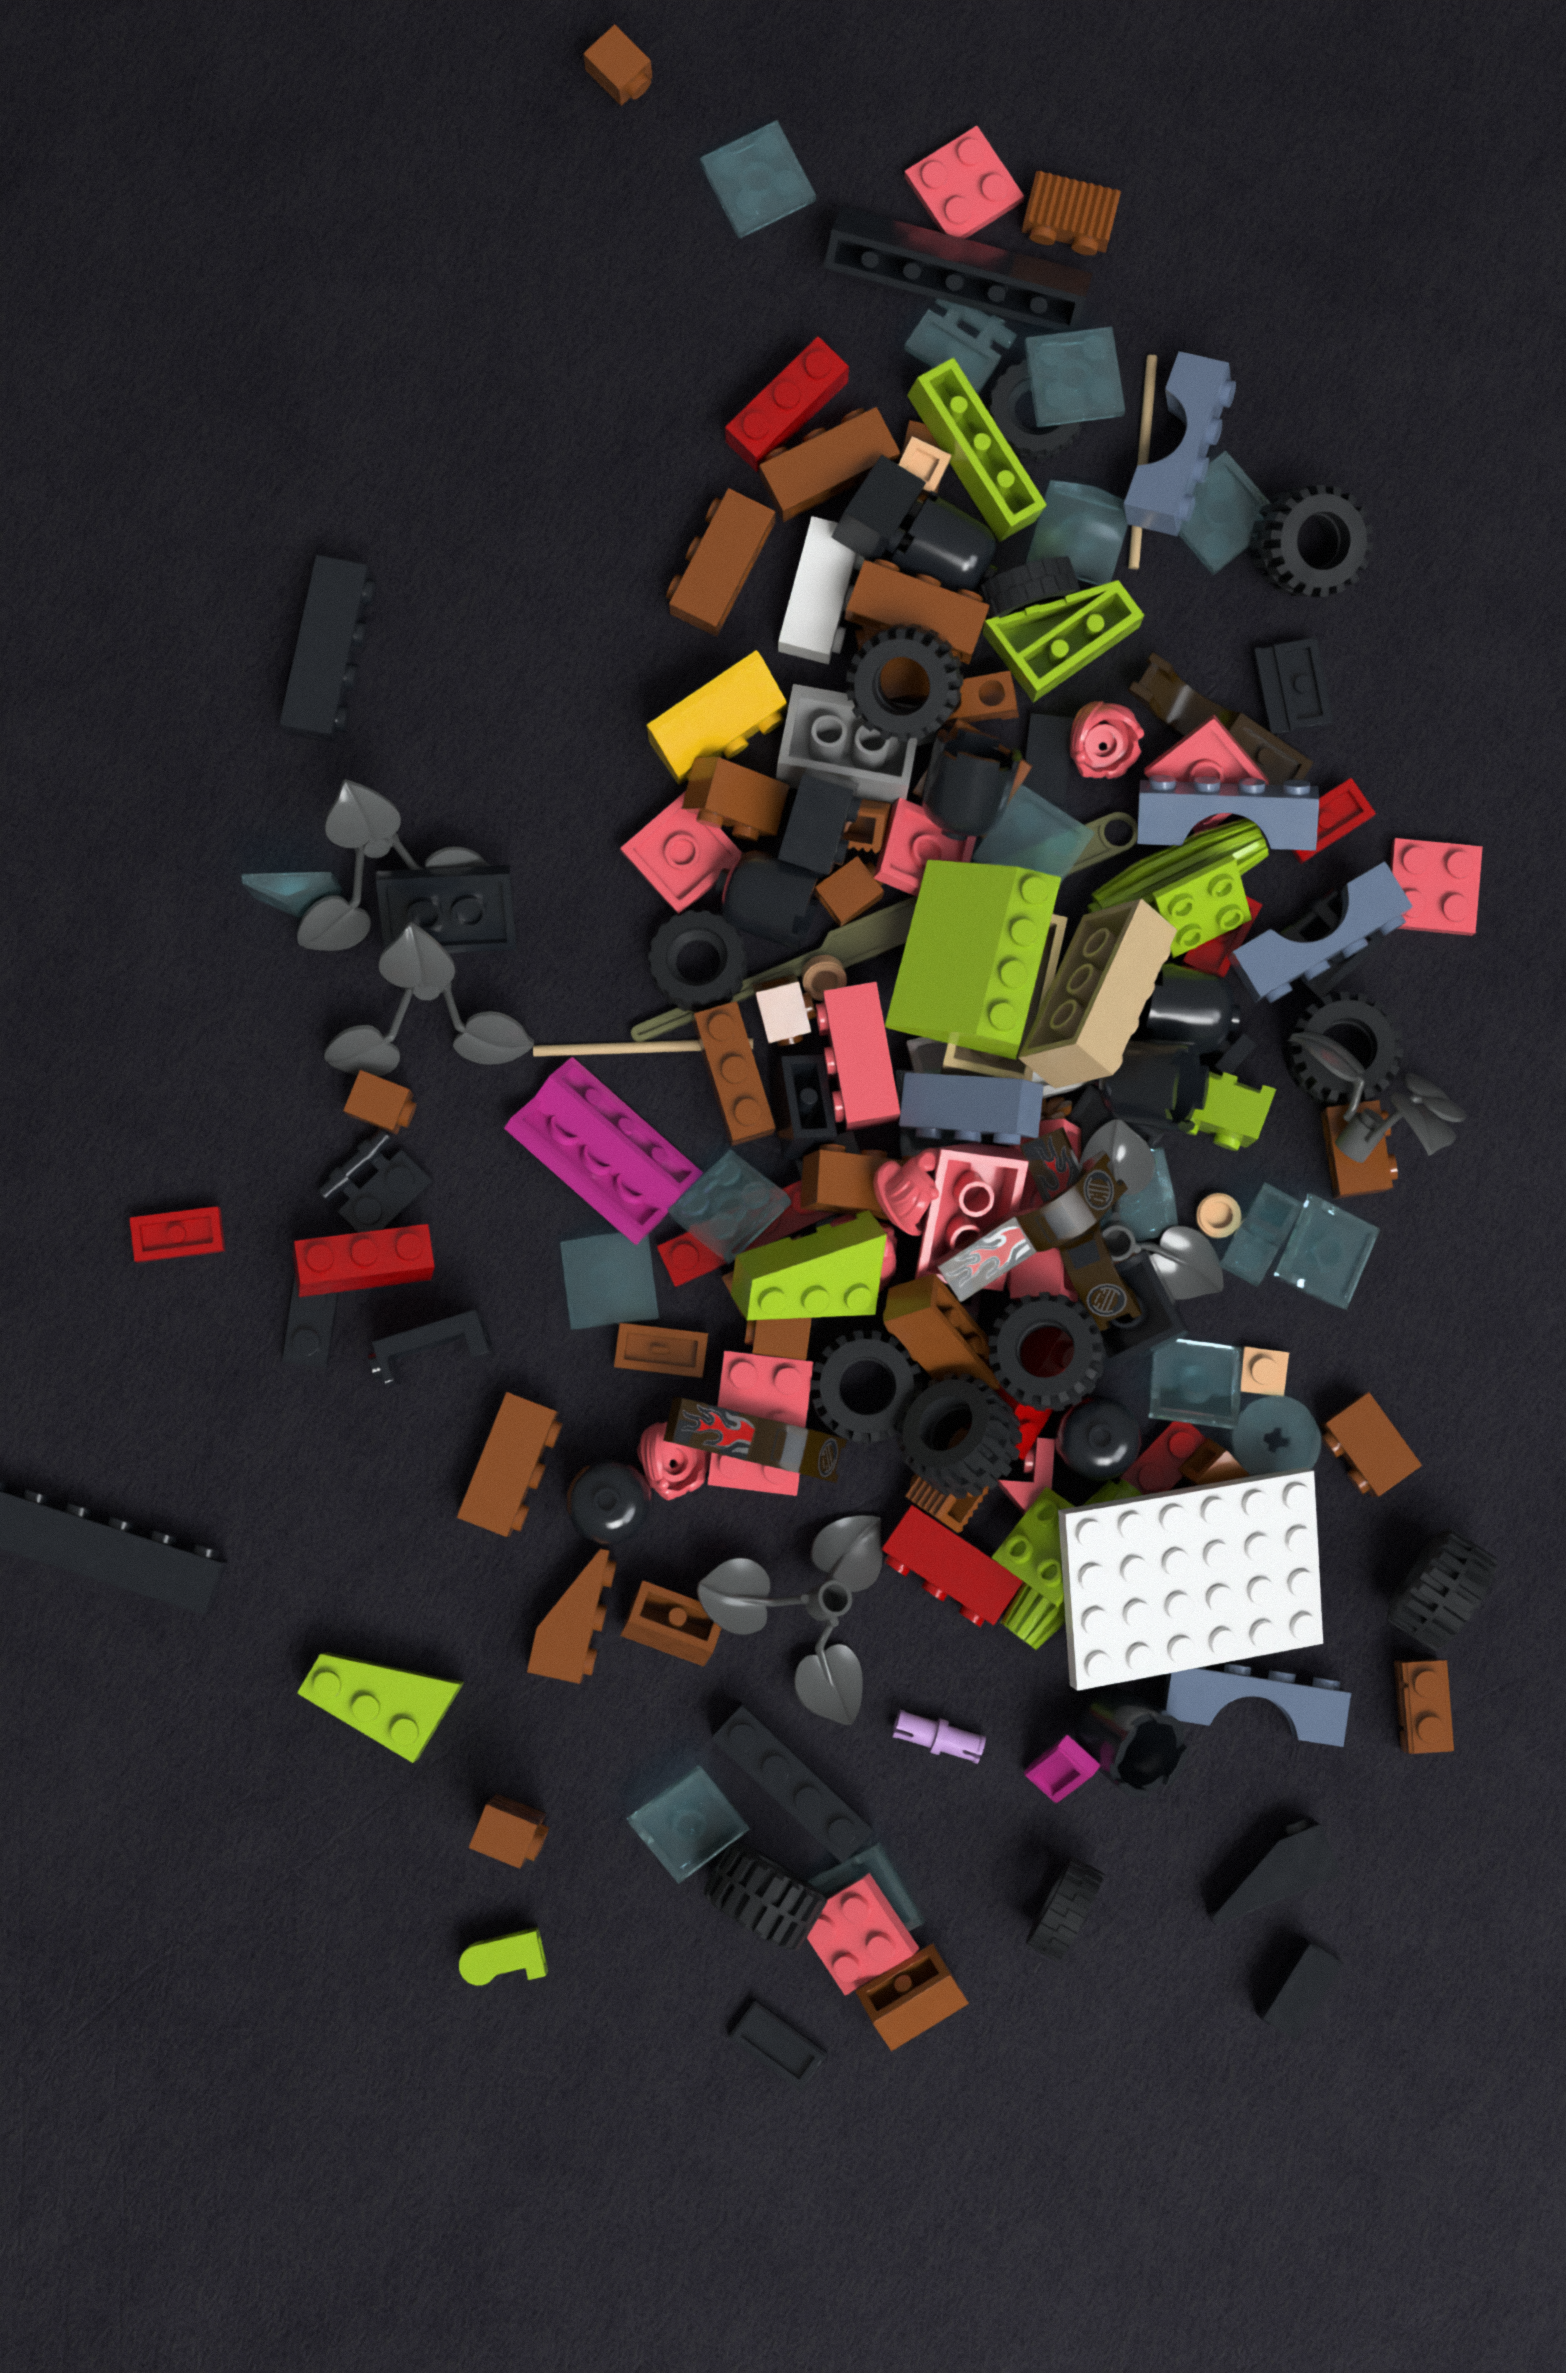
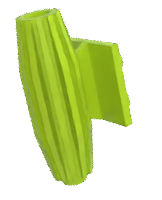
[1087,818,1269,958]
[992,1479,1143,1650]

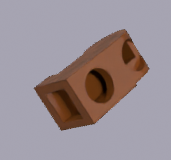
[942,671,1019,726]

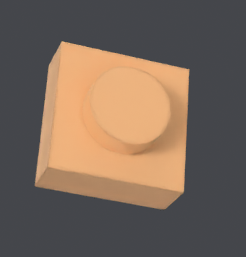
[898,436,952,496]
[1237,1347,1289,1397]

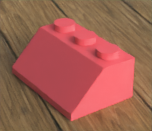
[915,1142,1029,1291]

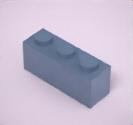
[899,1072,1044,1145]

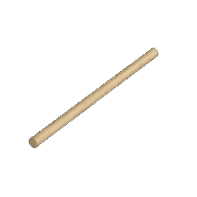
[1128,355,1157,569]
[533,1038,753,1056]

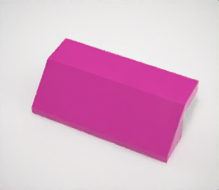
[504,1057,703,1245]

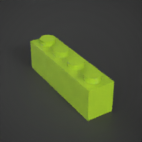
[907,357,1047,542]

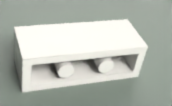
[778,516,865,665]

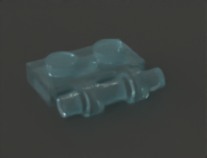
[904,299,1017,395]

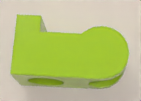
[459,1927,548,1985]

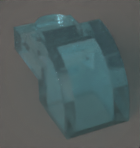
[1218,1182,1304,1287]

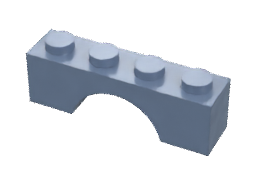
[1124,351,1236,536]
[1137,775,1319,850]
[1228,861,1413,1003]
[1161,1663,1351,1747]

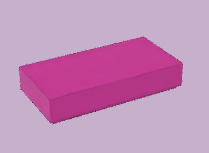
[1024,1735,1100,1803]

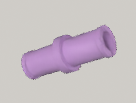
[892,1709,986,1764]

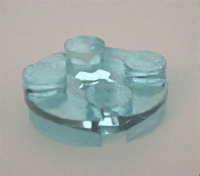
[1230,1395,1321,1476]

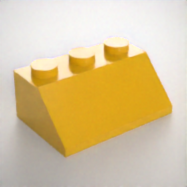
[647,650,787,785]

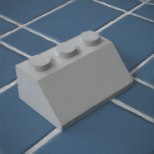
[776,684,917,806]

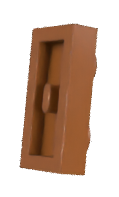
[614,1323,708,1378]

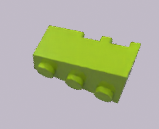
[982,580,1144,703]
[1187,1071,1276,1151]
[731,1210,887,1320]
[297,1652,464,1763]

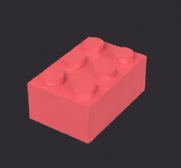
[815,982,900,1132]
[708,1351,813,1496]

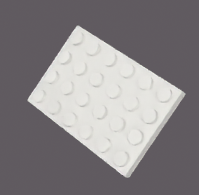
[1058,1467,1323,1691]

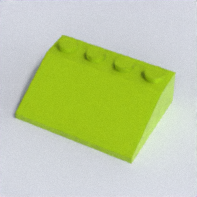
[885,860,1061,1060]

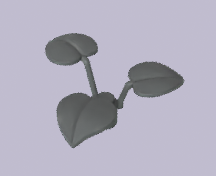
[297,779,492,951]
[324,922,534,1077]
[1288,1032,1467,1163]
[1057,1119,1223,1300]
[697,1516,882,1725]

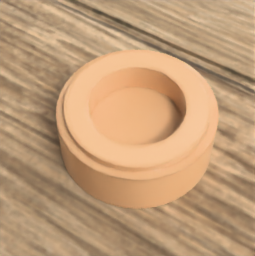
[801,955,847,1001]
[1195,1193,1241,1239]

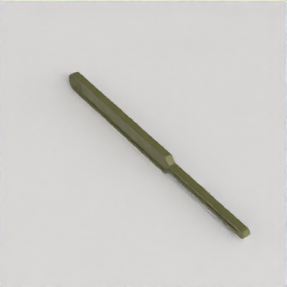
[631,812,1138,1042]

